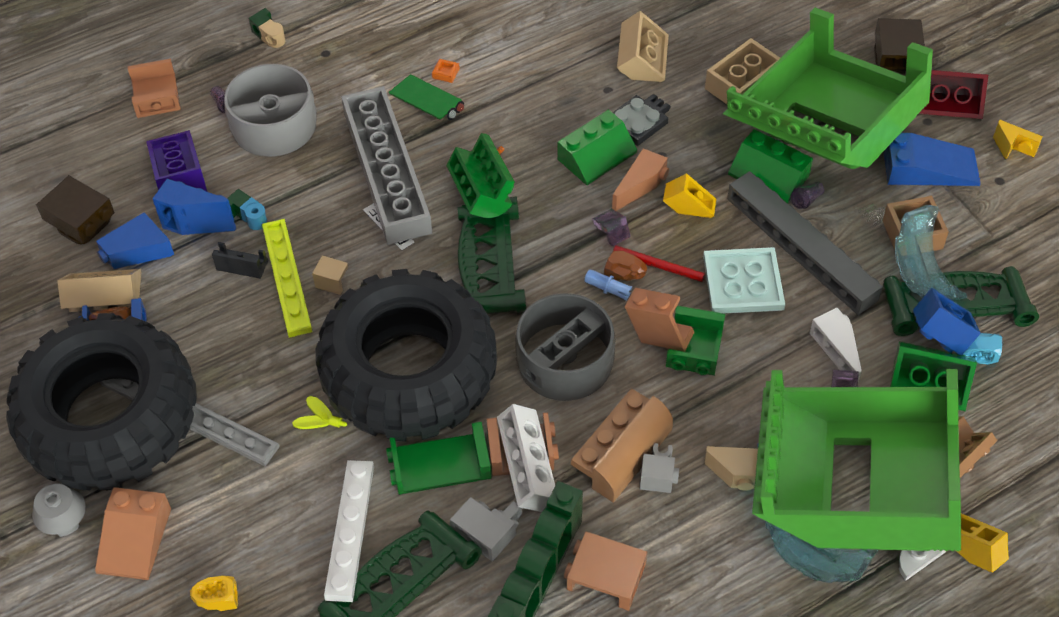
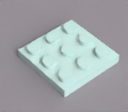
[703,247,785,313]

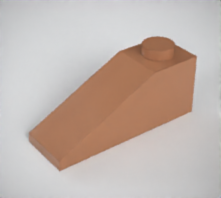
[612,149,669,211]

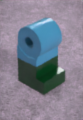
[227,189,267,230]

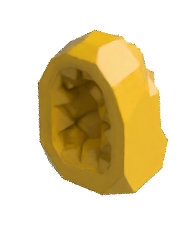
[190,576,238,611]

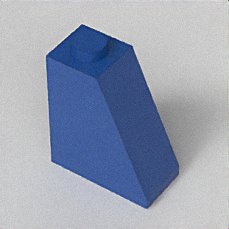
[96,212,174,269]

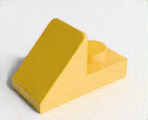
[993,120,1043,159]

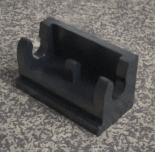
[212,242,269,279]

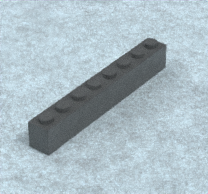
[727,171,883,315]

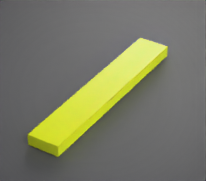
[262,219,313,338]

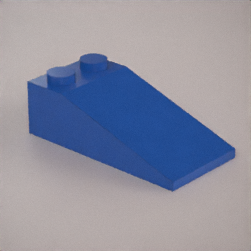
[883,133,980,186]

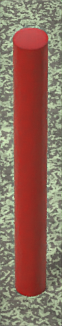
[613,245,705,282]

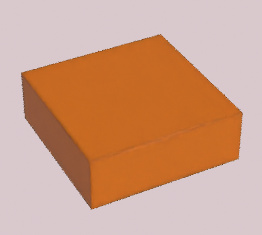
[432,59,460,83]

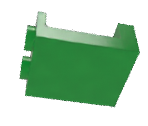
[666,306,725,376]

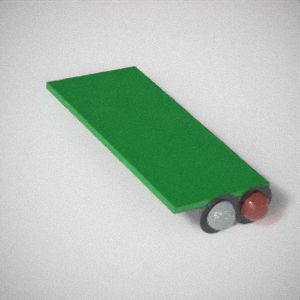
[389,74,464,120]

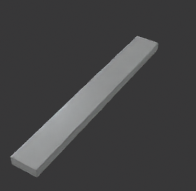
[100,379,280,466]

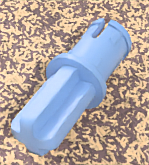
[585,269,632,301]

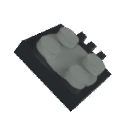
[612,94,671,146]

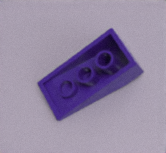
[146,130,208,192]

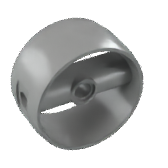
[224,64,317,157]

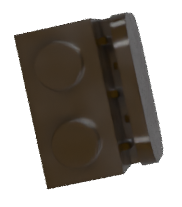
[874,18,925,71]
[36,175,115,245]

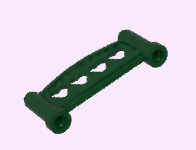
[457,196,527,314]
[883,266,1039,336]
[317,510,482,617]

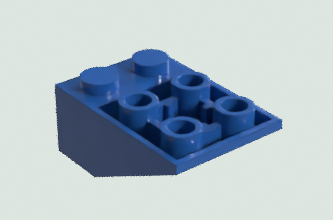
[153,179,236,235]

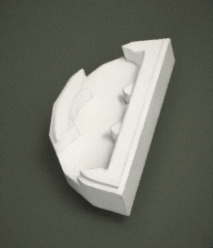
[899,550,946,581]

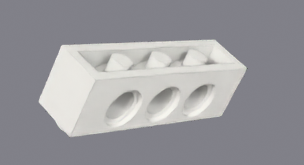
[497,404,555,512]

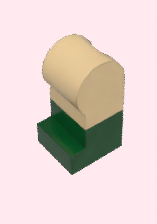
[249,8,286,48]

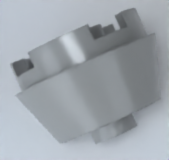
[32,484,86,537]

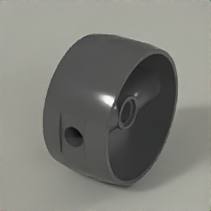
[515,293,616,401]

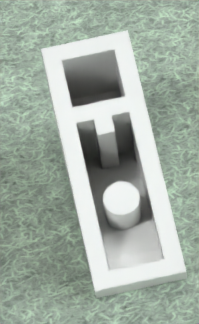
[810,308,862,387]

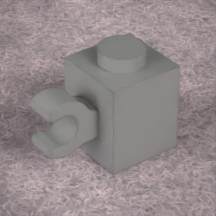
[640,443,679,493]

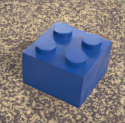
[913,287,981,356]

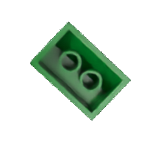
[557,109,637,185]
[728,129,813,204]
[890,341,977,411]

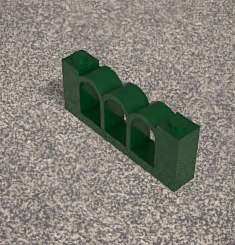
[488,481,583,617]

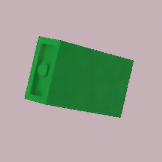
[386,422,491,495]

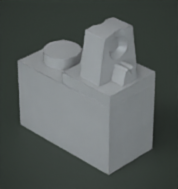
[450,497,522,562]

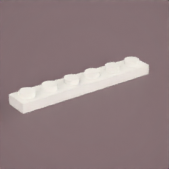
[324,460,374,602]

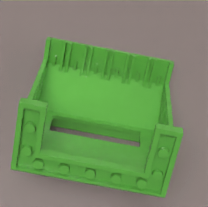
[723,7,933,169]
[752,369,961,551]

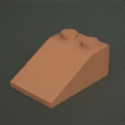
[95,487,171,580]

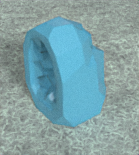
[963,333,1002,365]

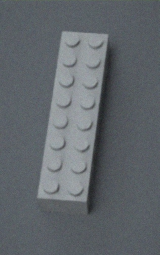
[341,86,432,245]

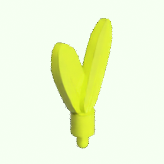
[292,396,347,429]

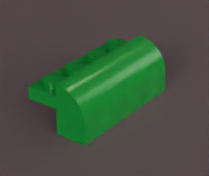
[446,133,515,218]

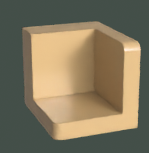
[312,256,348,295]

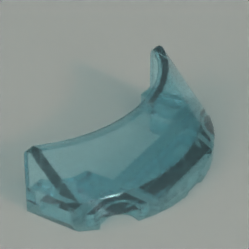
[895,205,968,301]
[765,521,879,583]

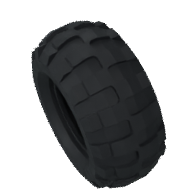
[315,269,497,442]
[6,313,197,491]

